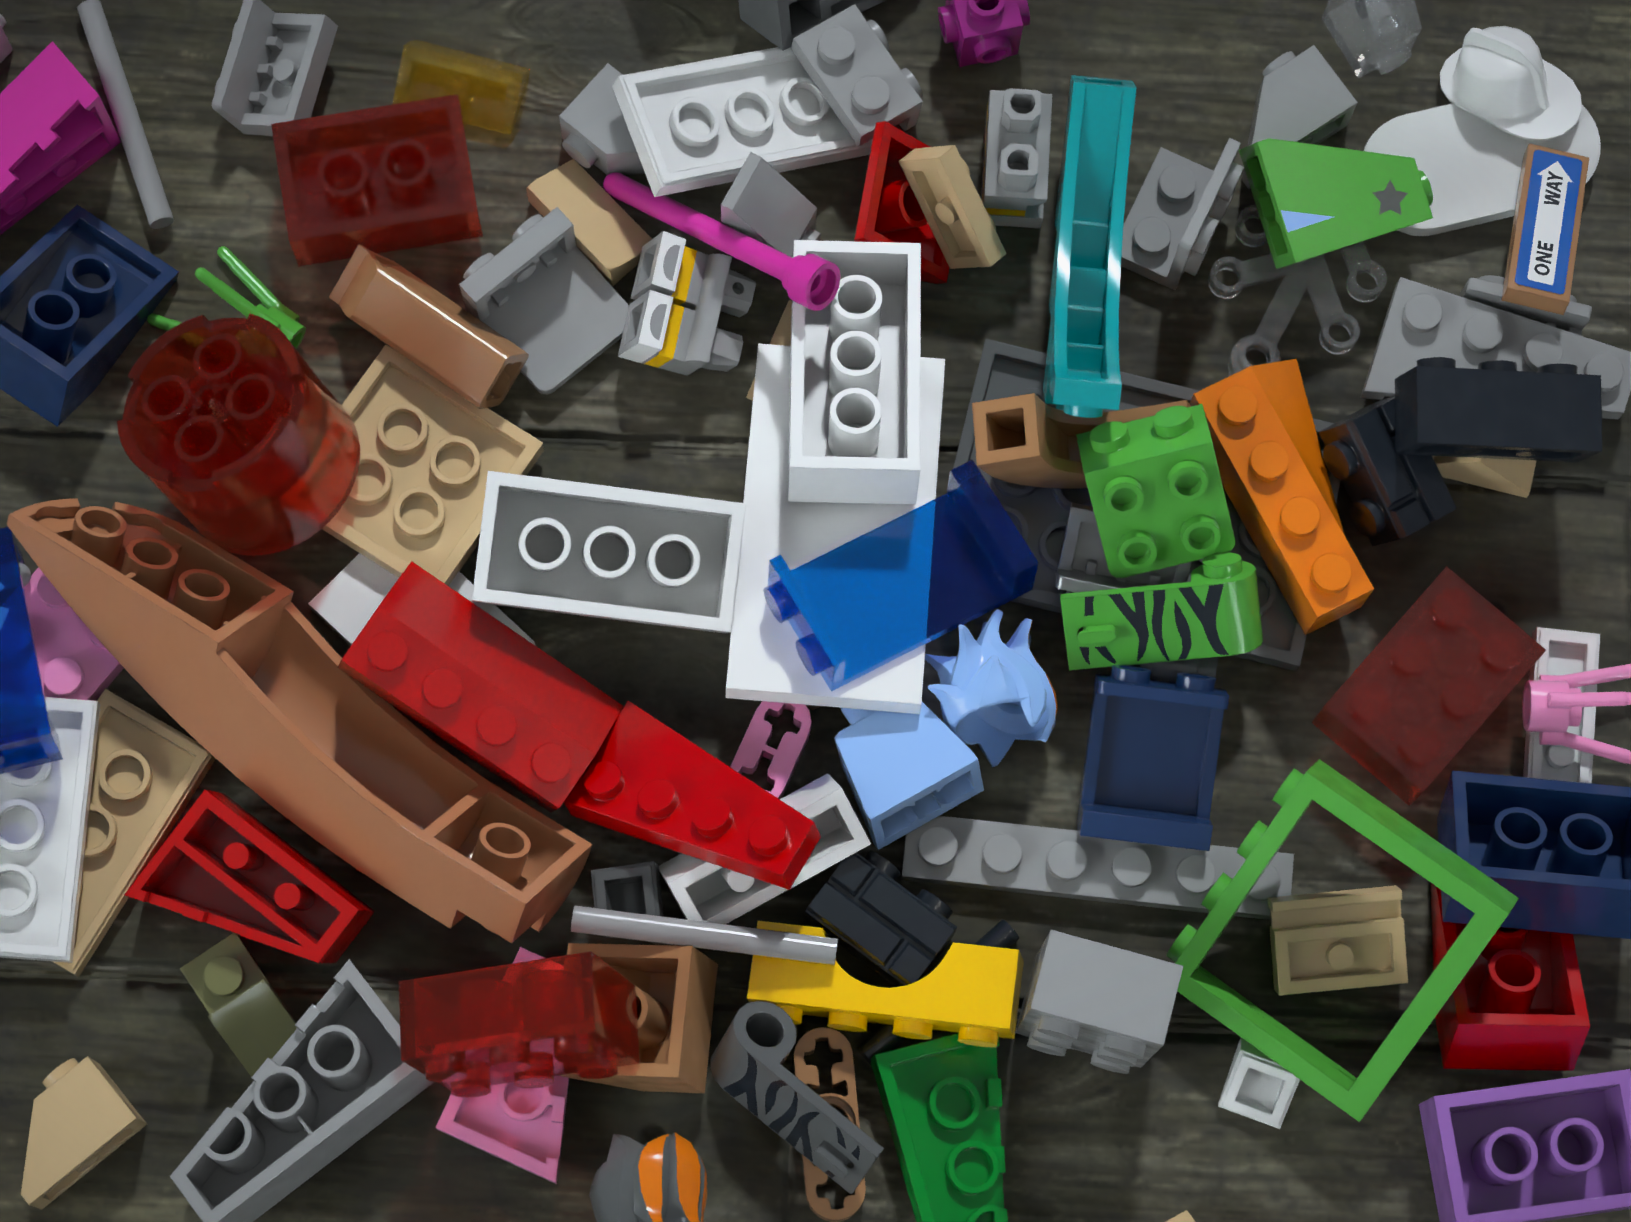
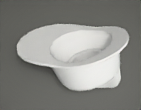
[1440,26,1582,141]

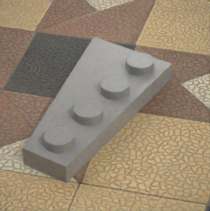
[1360,277,1631,420]

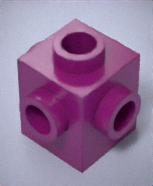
[938,0,1030,67]

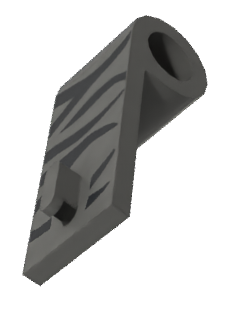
[710,1001,884,1194]

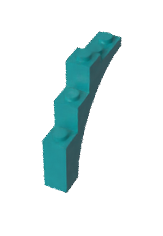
[1043,75,1137,418]

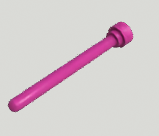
[603,172,841,311]

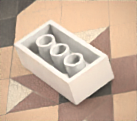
[788,240,921,505]
[472,471,746,634]

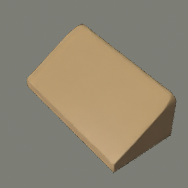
[526,159,652,287]

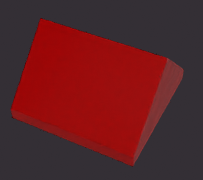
[854,121,949,284]

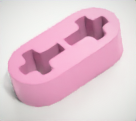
[730,701,812,799]

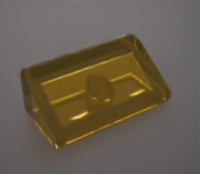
[392,40,530,135]

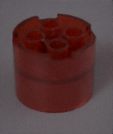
[117,314,360,556]

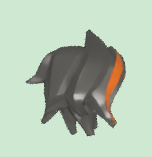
[589,1132,708,1222]

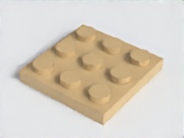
[277,345,544,586]

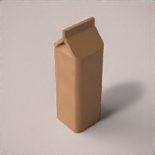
[329,244,529,409]

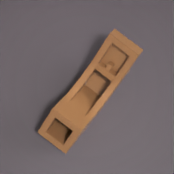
[972,393,1191,489]

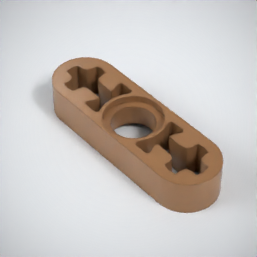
[793,1027,866,1222]

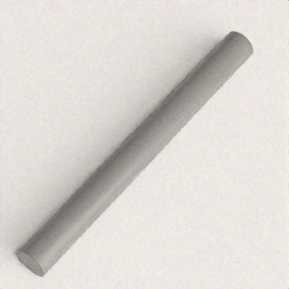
[77,0,174,229]
[571,906,838,965]

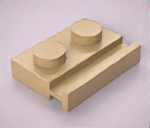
[1268,885,1408,995]

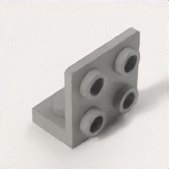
[1121,138,1244,290]

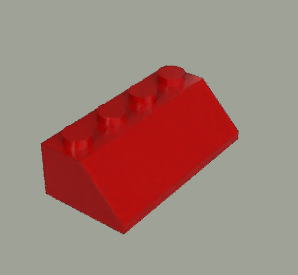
[337,561,624,813]

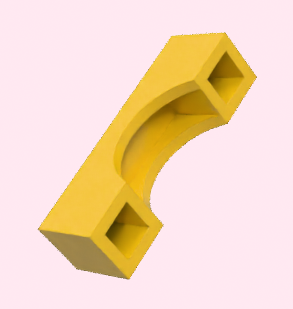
[747,921,1024,1047]

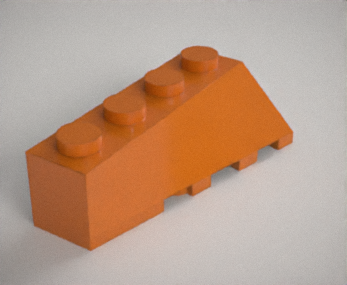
[1190,359,1374,635]

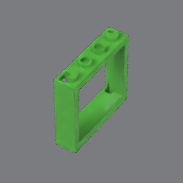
[1166,759,1519,1122]

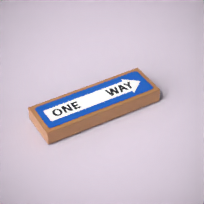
[1501,143,1589,315]

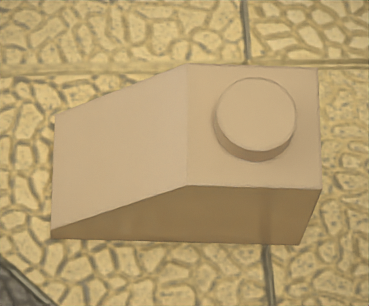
[21,1056,147,1210]

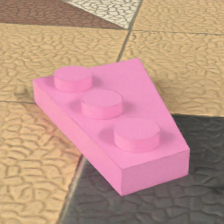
[435,947,569,1184]

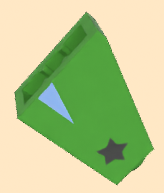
[1239,138,1433,269]

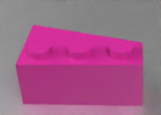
[0,41,121,235]

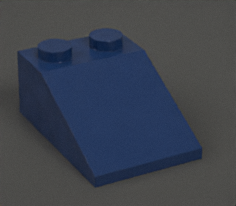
[0,204,179,427]

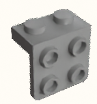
[459,207,629,395]

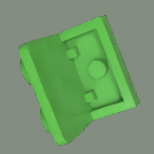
[1076,404,1235,578]

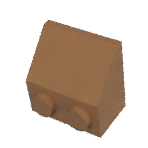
[554,943,718,1093]

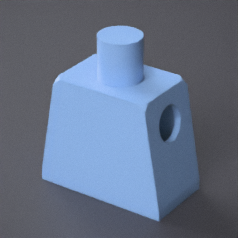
[834,702,984,850]

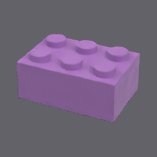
[1419,1069,1631,1222]

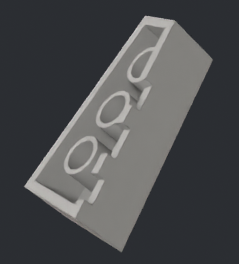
[170,959,439,1222]

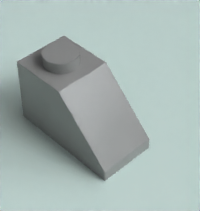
[1241,45,1358,189]
[559,63,645,175]
[721,152,822,258]

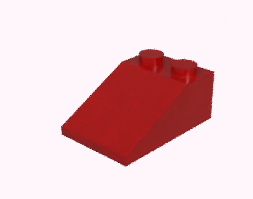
[1430,882,1590,1071]

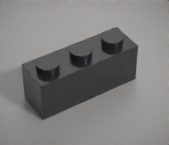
[1395,357,1602,462]

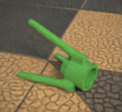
[147,246,306,371]

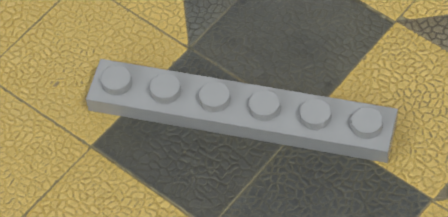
[901,816,1294,920]

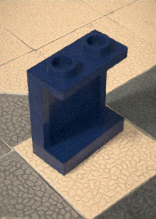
[1076,665,1229,851]

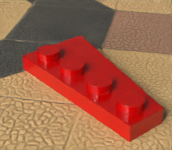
[564,701,821,890]

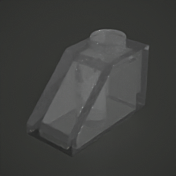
[1322,0,1422,78]

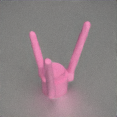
[1522,664,1631,765]

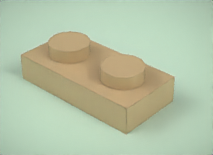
[899,145,1007,269]

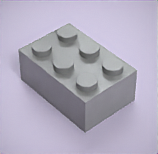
[1015,930,1183,1074]

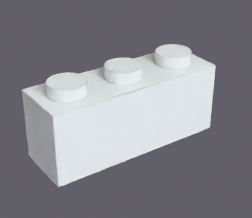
[659,773,871,924]

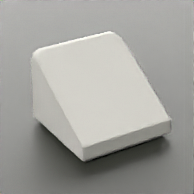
[1218,1038,1300,1129]

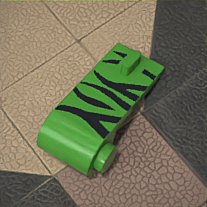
[1060,552,1263,670]

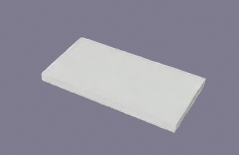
[726,343,945,714]

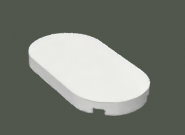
[1364,103,1601,236]

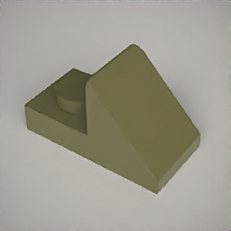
[180,933,297,1077]

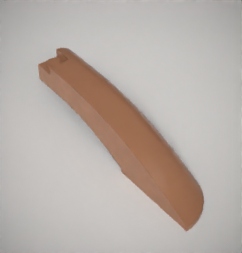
[7,498,593,943]

